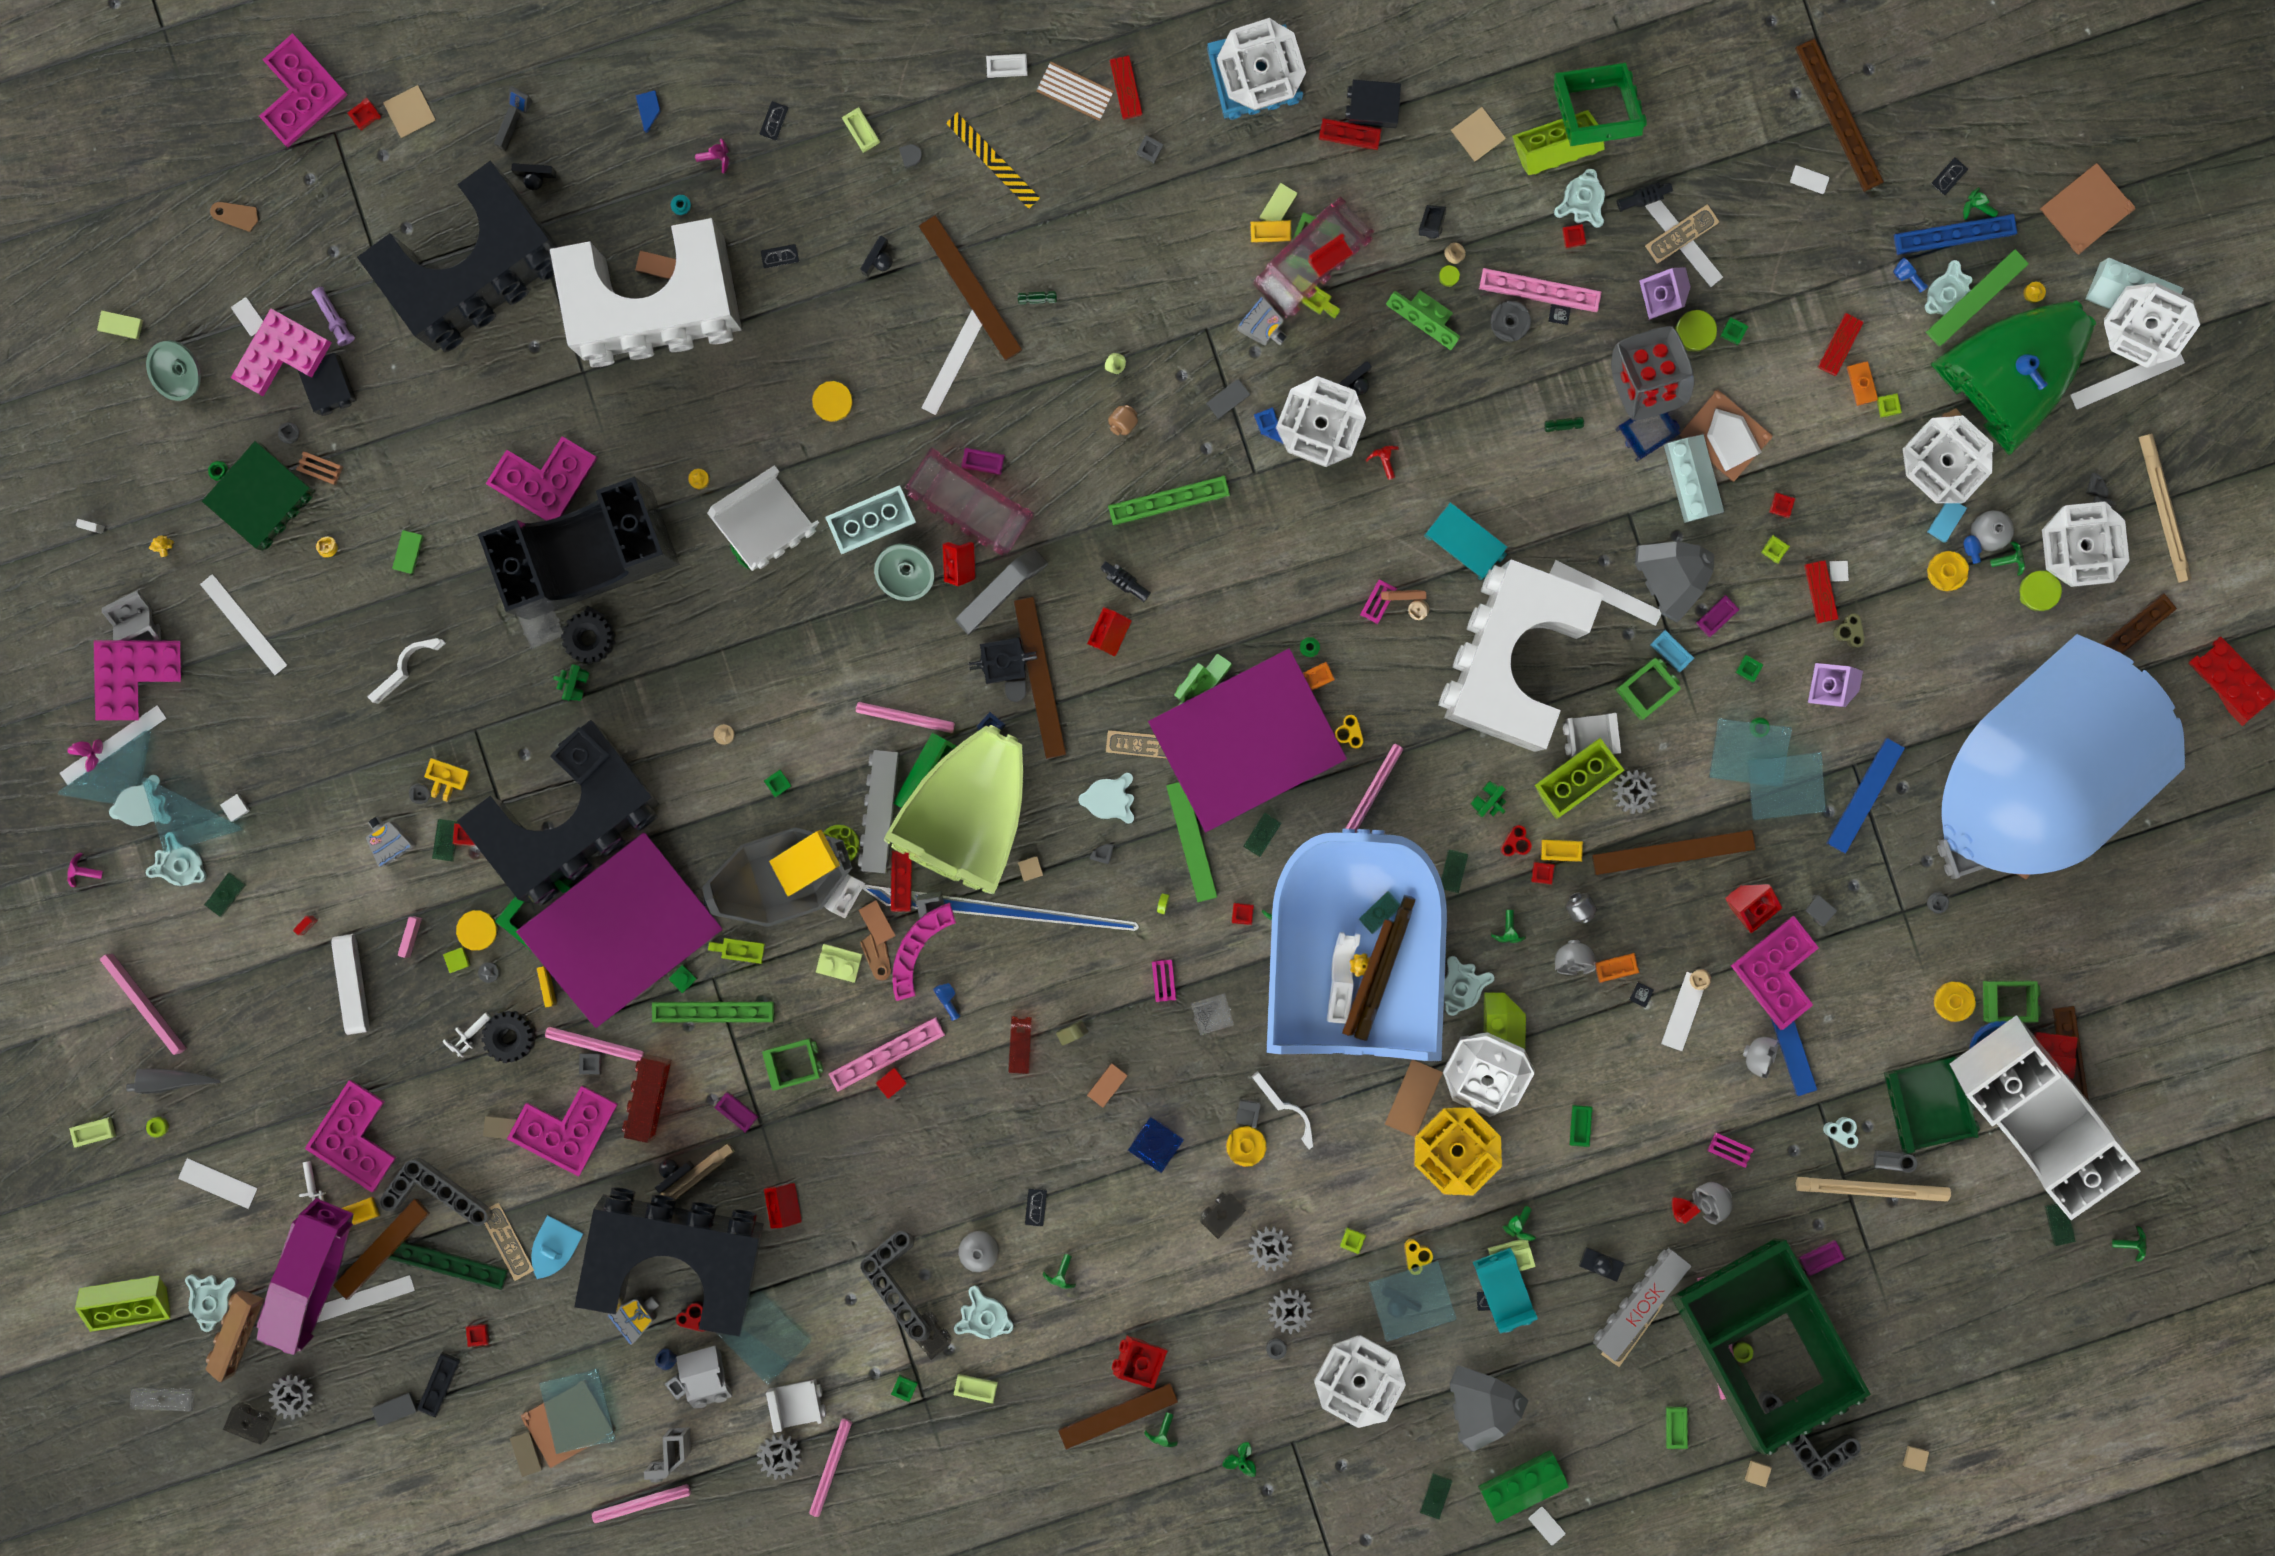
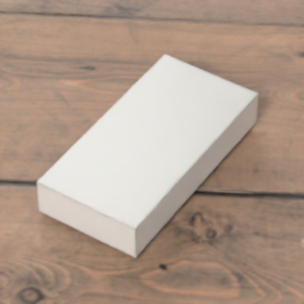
[986,54,1028,78]

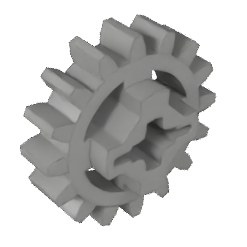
[1612,770,1657,814]
[1248,1226,1292,1271]
[1268,1288,1312,1334]
[269,1374,315,1420]
[757,1434,802,1480]

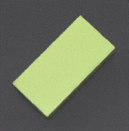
[842,107,880,153]
[1259,183,1298,221]
[97,311,143,340]
[69,1117,116,1148]
[954,1374,998,1403]

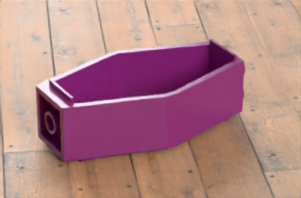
[256,1198,354,1355]

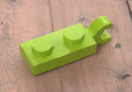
[1287,275,1340,318]
[708,938,765,964]

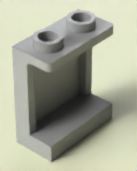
[1937,839,1987,879]

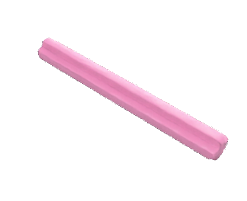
[856,702,955,733]
[1346,744,1403,833]
[545,1027,644,1062]
[809,1419,852,1517]
[592,1484,691,1523]

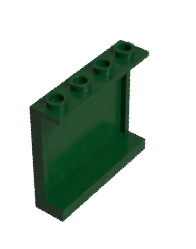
[201,441,315,551]
[1884,1057,1980,1154]

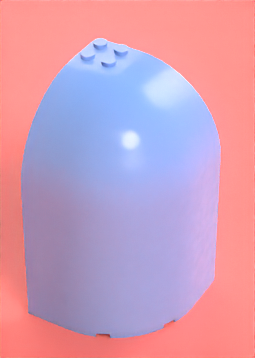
[1942,634,2185,874]
[1267,829,1447,1061]

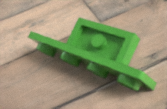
[1386,290,1460,350]
[1174,654,1232,705]

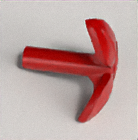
[1366,445,1399,480]

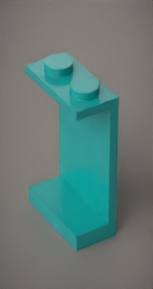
[1424,502,1507,580]
[1473,1247,1538,1333]

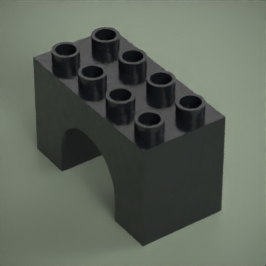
[357,160,558,352]
[478,476,680,620]
[457,720,659,906]
[574,1187,764,1337]

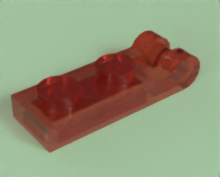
[1008,1016,1032,1074]

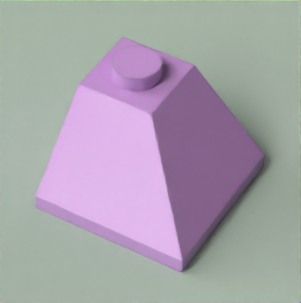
[1640,267,1690,319]
[1808,663,1863,707]

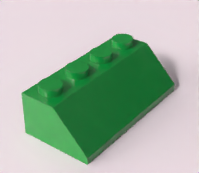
[893,732,957,808]
[1478,1450,1569,1524]

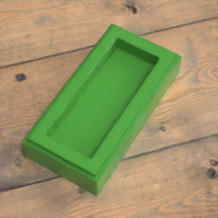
[392,530,424,574]
[1666,1407,1688,1449]

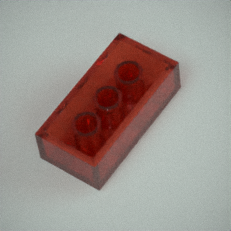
[622,1055,672,1143]

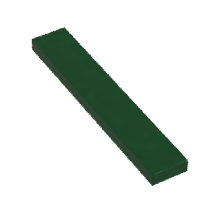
[388,1241,509,1290]

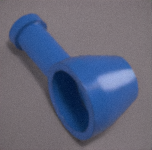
[1893,258,1928,292]
[2016,354,2048,390]
[933,983,961,1021]

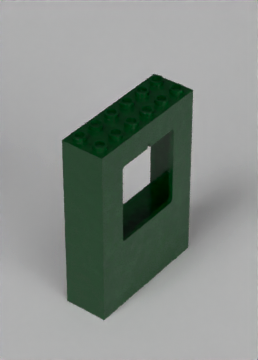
[1670,1238,1871,1455]

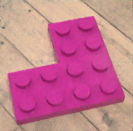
[259,33,348,148]
[231,309,332,396]
[486,436,598,520]
[94,640,181,721]
[1730,916,1819,1030]
[304,1080,396,1193]
[507,1085,618,1177]

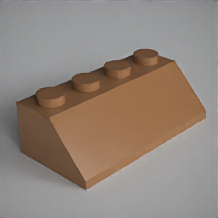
[205,1290,264,1382]

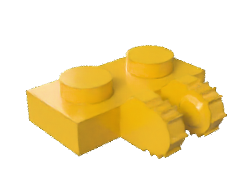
[424,758,471,802]

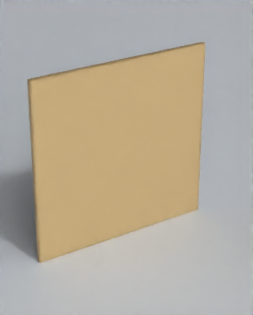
[383,85,436,138]
[1451,107,1506,162]

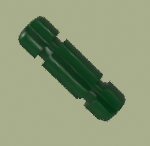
[1017,291,1057,305]
[1544,417,1584,432]

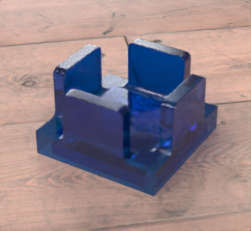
[1128,1116,1184,1173]

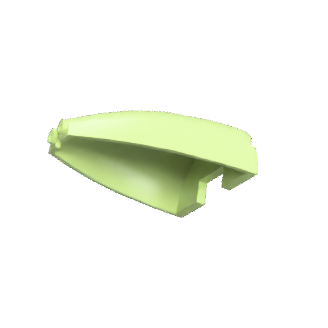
[884,725,1023,894]

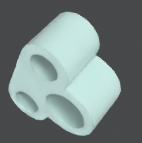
[1823,1117,1858,1148]

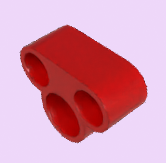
[1500,825,1532,856]
[676,1301,705,1332]

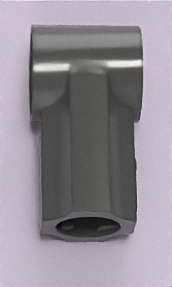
[1873,1150,1917,1173]

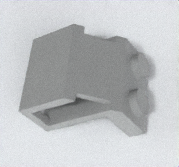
[102,590,161,641]
[676,1346,732,1408]
[644,1427,691,1482]

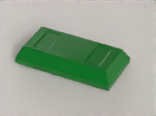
[1569,1105,1593,1147]

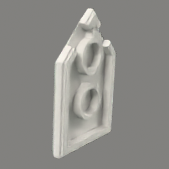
[1707,408,1762,471]

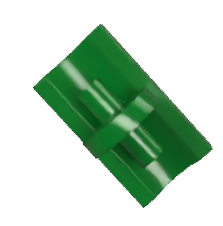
[553,664,589,701]
[1470,781,1506,817]

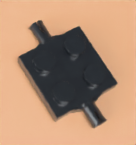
[969,637,1037,684]

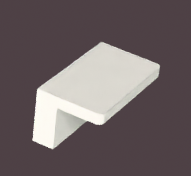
[824,874,865,918]

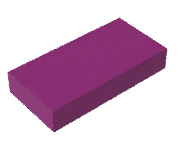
[961,448,1005,475]
[1696,595,1740,638]
[714,1091,759,1133]
[1798,1240,1845,1277]

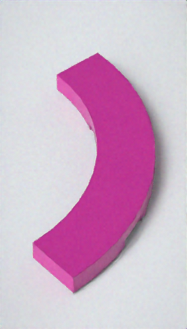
[893,903,956,1001]

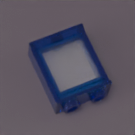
[1615,412,1681,462]

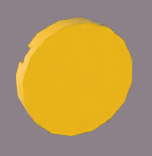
[812,381,853,422]
[1927,551,1969,591]
[456,910,498,950]
[1934,982,1976,1022]
[1226,1126,1266,1167]

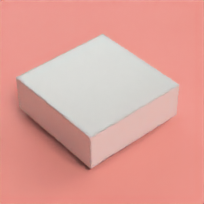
[76,519,105,534]
[220,794,250,822]

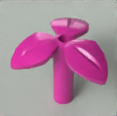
[695,138,730,174]
[68,739,103,772]
[67,853,103,887]

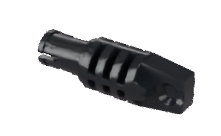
[1616,182,1673,212]
[1100,561,1151,603]

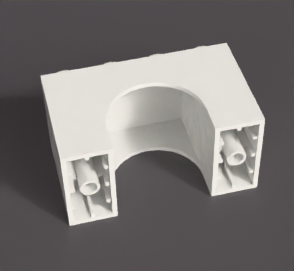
[550,218,742,367]
[1438,560,1604,752]
[1950,1015,2141,1220]

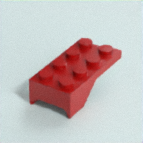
[2188,636,2275,727]

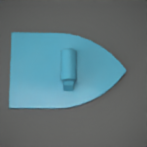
[531,1215,583,1279]

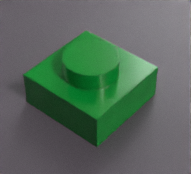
[1720,317,1748,345]
[1735,655,1763,683]
[764,770,792,798]
[669,964,698,993]
[891,1374,918,1403]

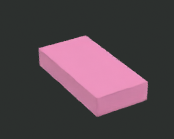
[398,916,422,958]

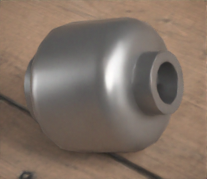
[1566,892,1596,924]

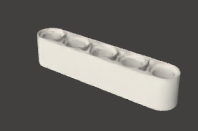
[332,934,369,1035]

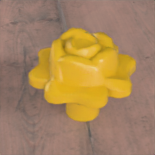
[149,535,174,557]
[1349,953,1370,977]

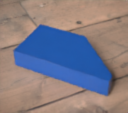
[636,91,661,133]
[1254,407,1283,444]

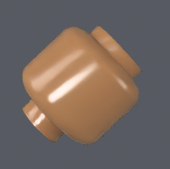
[1108,405,1138,435]

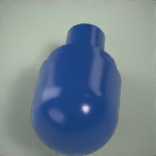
[1963,535,1982,564]

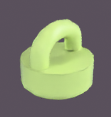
[1105,353,1126,374]

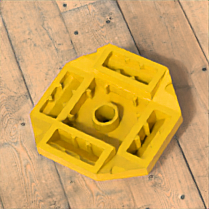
[1414,1107,1502,1195]

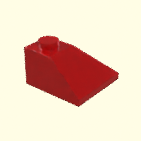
[1725,884,1782,934]

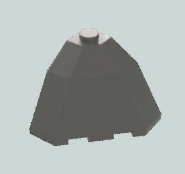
[1635,542,1714,623]
[1450,1366,1529,1452]

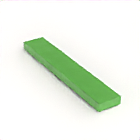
[1926,249,2029,347]
[1108,476,1230,526]
[1166,782,1217,902]
[652,1002,774,1022]

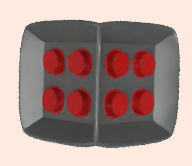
[1611,326,1695,420]

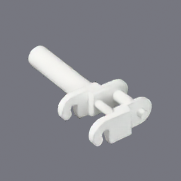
[443,1012,491,1057]
[299,1161,326,1201]

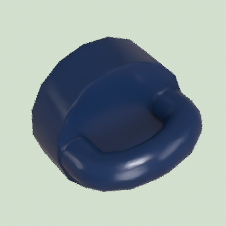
[655,1349,677,1370]

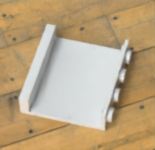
[707,465,819,571]

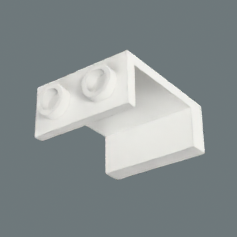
[1563,713,1621,759]
[766,1379,826,1433]

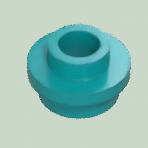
[671,195,691,215]

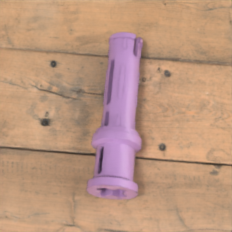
[312,287,355,346]

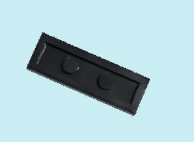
[417,1352,461,1418]

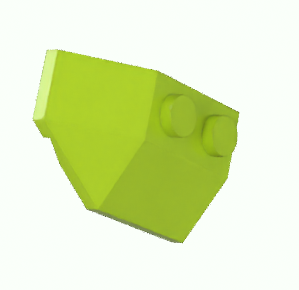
[1483,992,1526,1049]

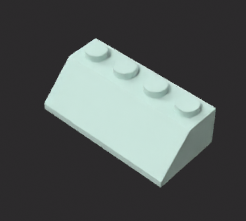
[2085,258,2184,322]
[1664,434,1724,523]
[825,485,916,555]

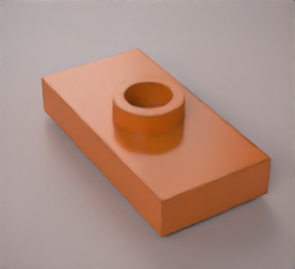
[1847,361,1878,406]
[1303,662,1335,691]
[1596,953,1639,983]

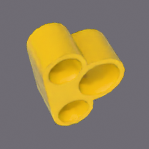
[1334,715,1363,749]
[1404,1239,1433,1275]

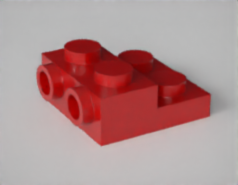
[2034,1031,2078,1079]
[1112,1335,1168,1389]

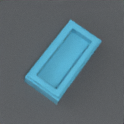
[1927,503,1967,543]
[1650,630,1694,673]

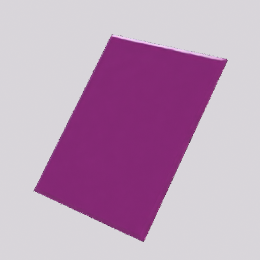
[1148,648,1347,833]
[516,832,723,1028]

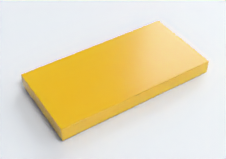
[769,830,840,896]

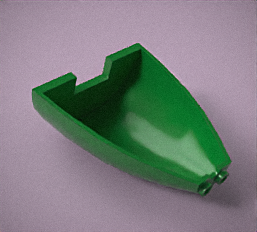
[1931,300,2096,455]

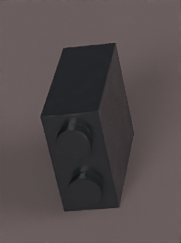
[1345,79,1401,128]
[298,353,357,416]

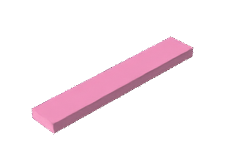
[1479,268,1602,313]
[100,954,187,1055]
[829,1017,945,1092]

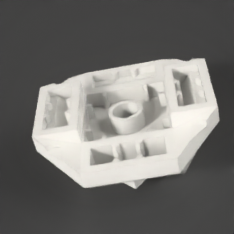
[1217,18,1306,110]
[2104,283,2200,368]
[1276,376,1366,467]
[1903,416,1993,503]
[2042,502,2129,587]
[1443,1033,1535,1117]
[1314,1335,1406,1428]

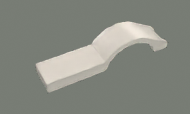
[368,638,446,704]
[1327,932,1361,1024]
[1252,1071,1313,1150]

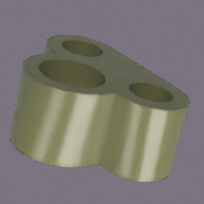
[1833,614,1864,648]
[1056,1020,1088,1046]

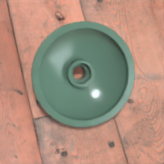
[146,340,201,401]
[874,543,935,601]

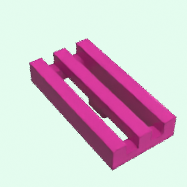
[1360,579,1397,625]
[1152,960,1176,1002]
[1707,1132,1754,1168]

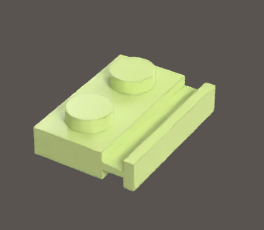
[816,944,863,983]
[1488,1239,1536,1271]

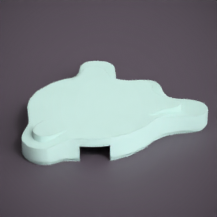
[1554,169,1605,228]
[1925,260,1972,315]
[1079,773,1134,824]
[109,775,172,826]
[146,832,206,886]
[1444,956,1494,1016]
[185,1274,238,1332]
[954,1285,1014,1339]

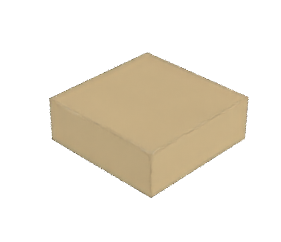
[1018,856,1043,881]
[1903,1446,1929,1472]
[1745,1460,1772,1487]

